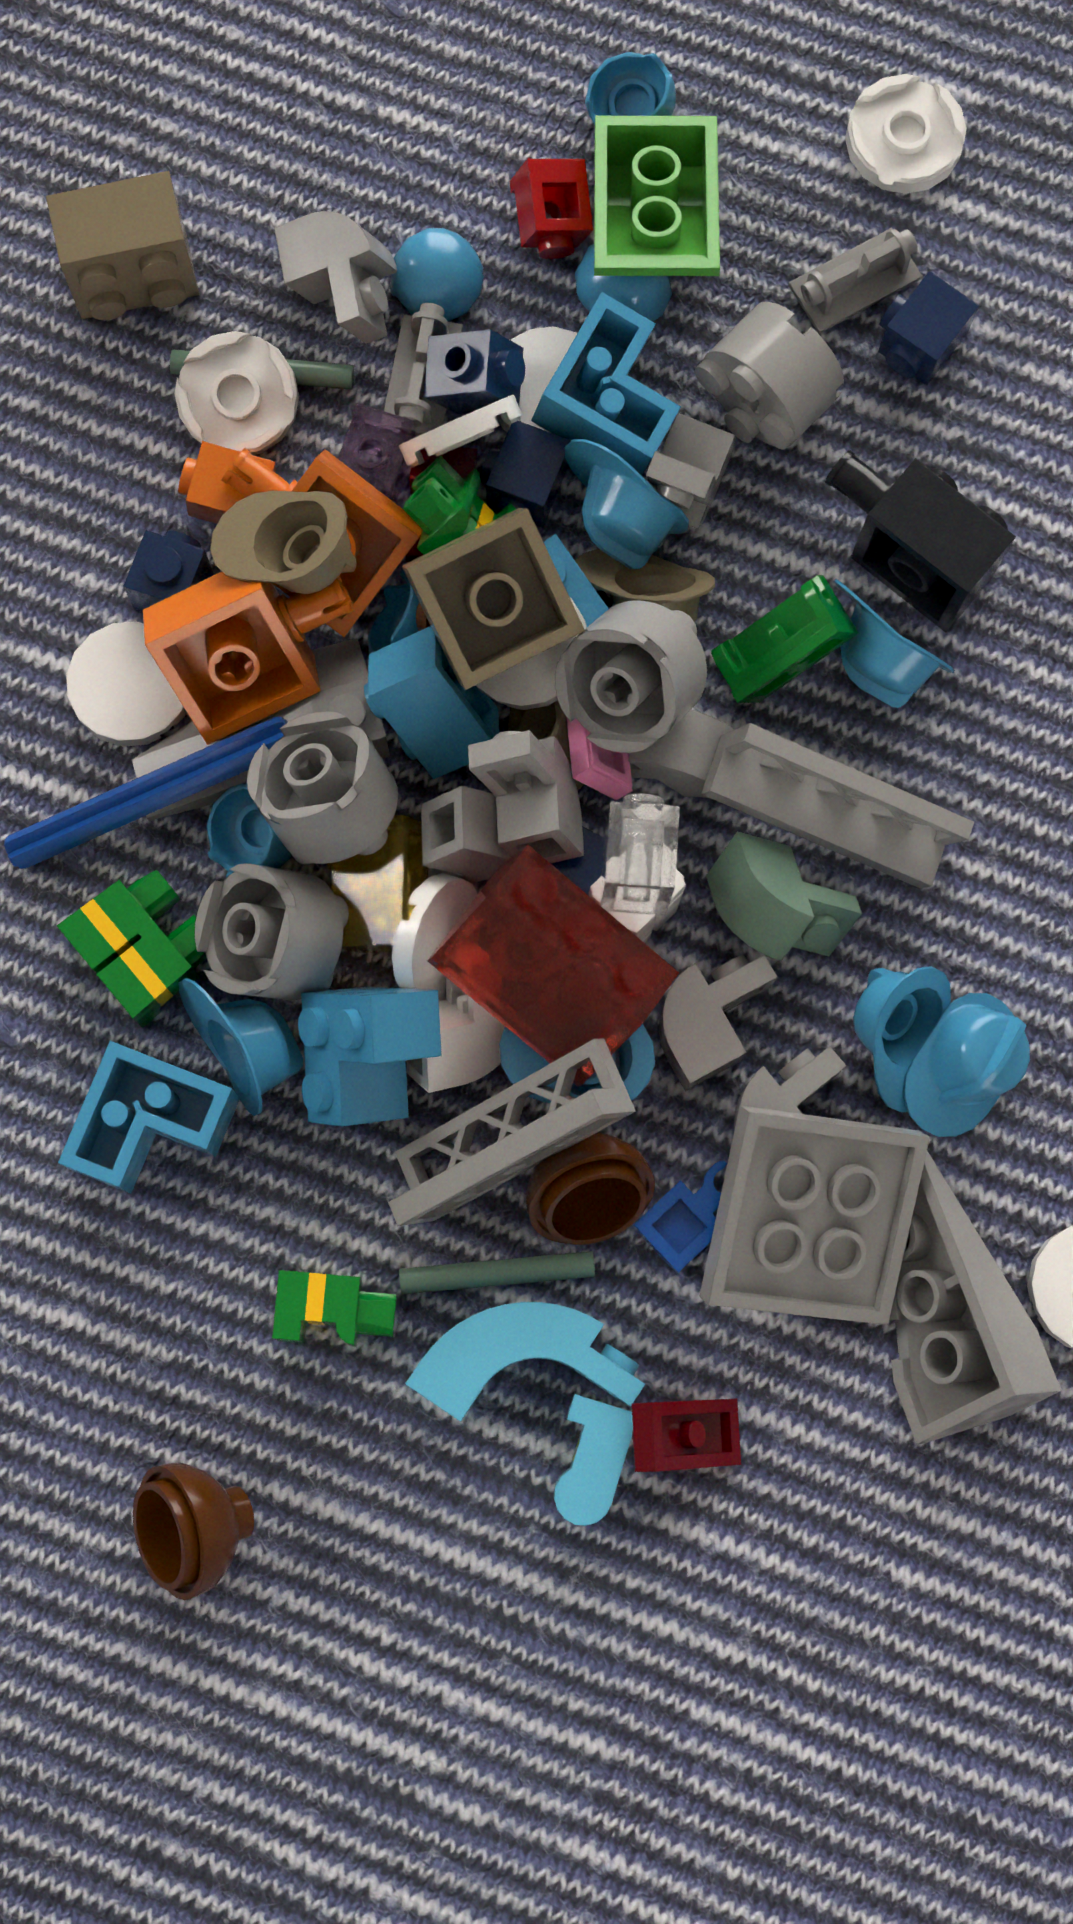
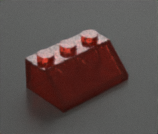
[427,845,679,1087]

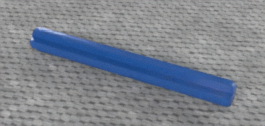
[4,716,288,869]

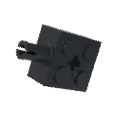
[825,450,1016,633]

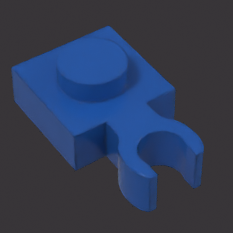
[632,1161,727,1274]

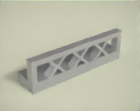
[701,723,974,889]
[388,1038,636,1226]

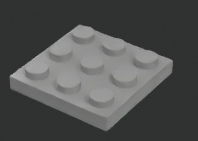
[699,1105,930,1325]

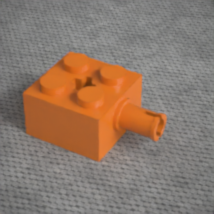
[221,448,423,637]
[143,572,355,745]

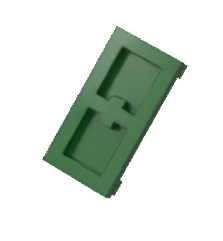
[711,575,859,703]

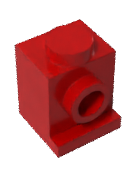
[509,158,593,259]

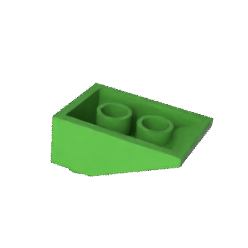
[594,115,720,276]

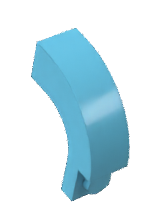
[405,1302,645,1422]

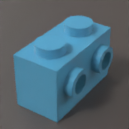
[364,626,499,779]

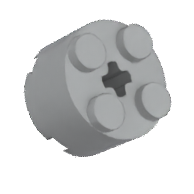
[694,302,844,450]
[555,600,707,753]
[247,712,398,864]
[195,863,349,1000]

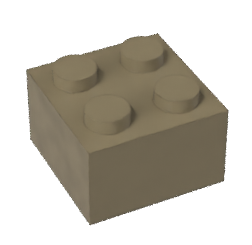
[46,171,200,320]
[402,508,585,690]

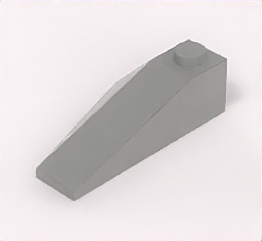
[132,638,390,821]
[889,1151,1062,1444]

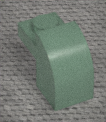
[706,831,862,961]

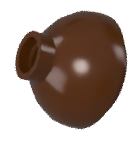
[525,1133,655,1245]
[133,1463,254,1600]

